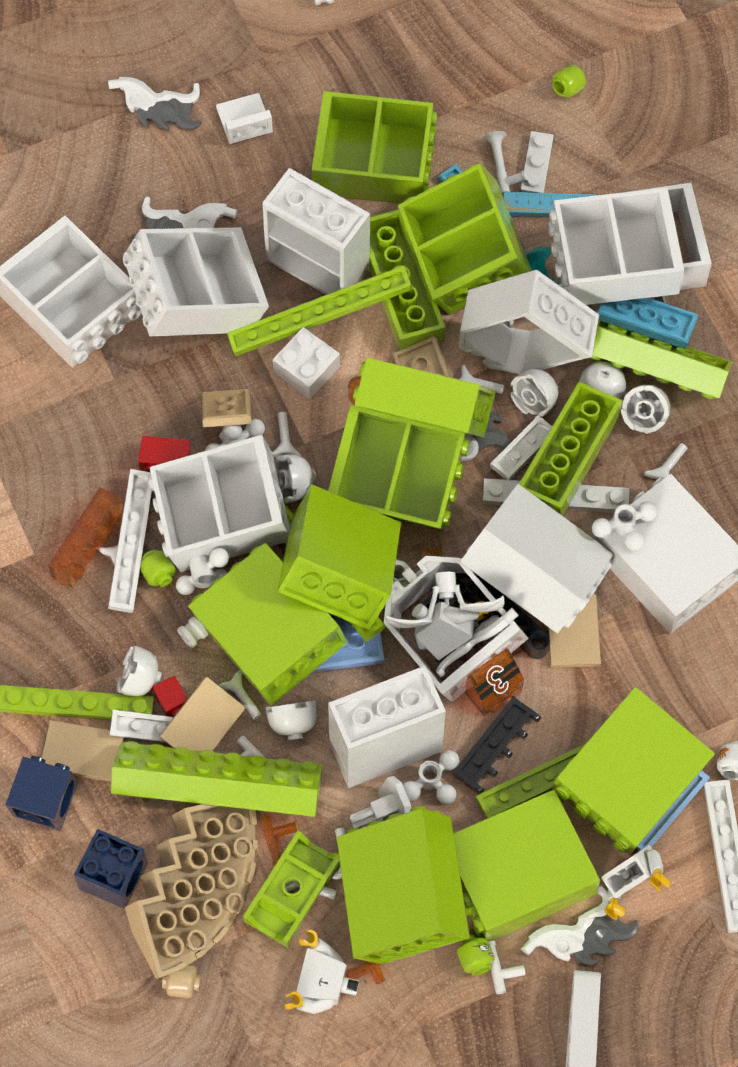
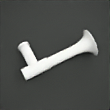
[483,131,528,196]

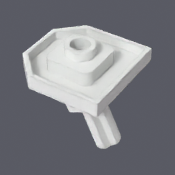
[350,776,411,828]

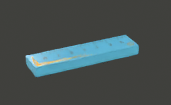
[504,192,596,217]

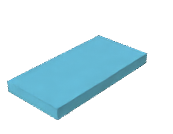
[597,298,699,349]

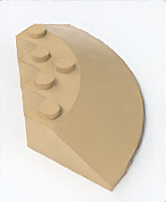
[125,804,258,979]

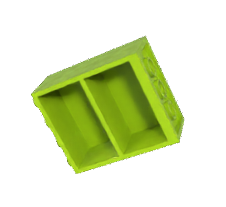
[312,91,437,204]
[398,163,532,315]
[353,357,496,438]
[328,405,470,532]
[277,484,401,630]
[188,542,348,706]
[552,687,715,855]
[454,789,600,942]
[337,806,470,965]

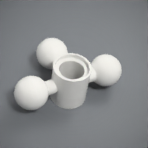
[205,419,265,451]
[592,501,657,551]
[176,548,229,595]
[403,750,459,805]

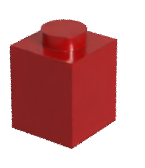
[152,675,187,717]

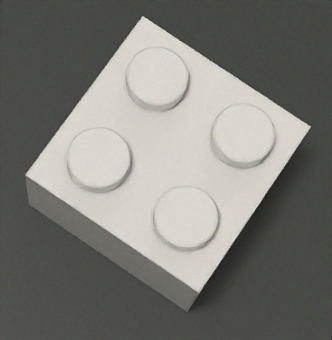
[273,327,340,399]

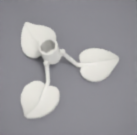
[386,572,504,628]

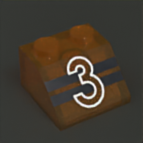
[465,648,524,716]

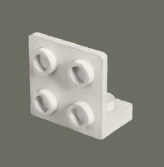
[216,93,273,144]

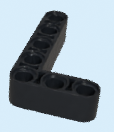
[422,571,550,659]

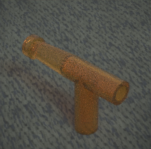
[260,815,297,867]
[346,961,385,984]

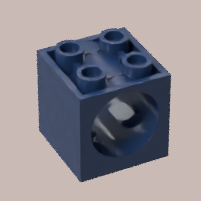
[5,755,78,831]
[74,829,148,909]

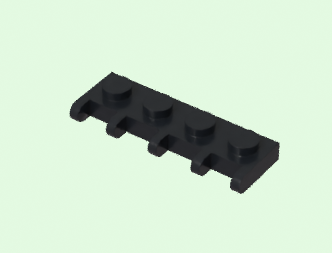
[453,696,541,794]

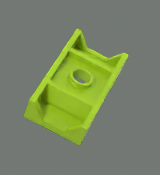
[243,831,340,948]

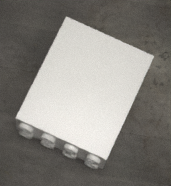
[262,168,370,295]
[548,188,684,305]
[0,216,142,368]
[123,227,269,337]
[148,435,290,572]
[594,474,738,634]
[460,484,614,633]
[328,666,446,788]

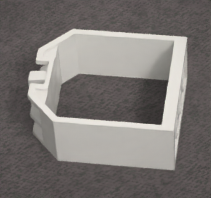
[630,183,712,290]
[459,270,599,374]
[384,556,529,703]

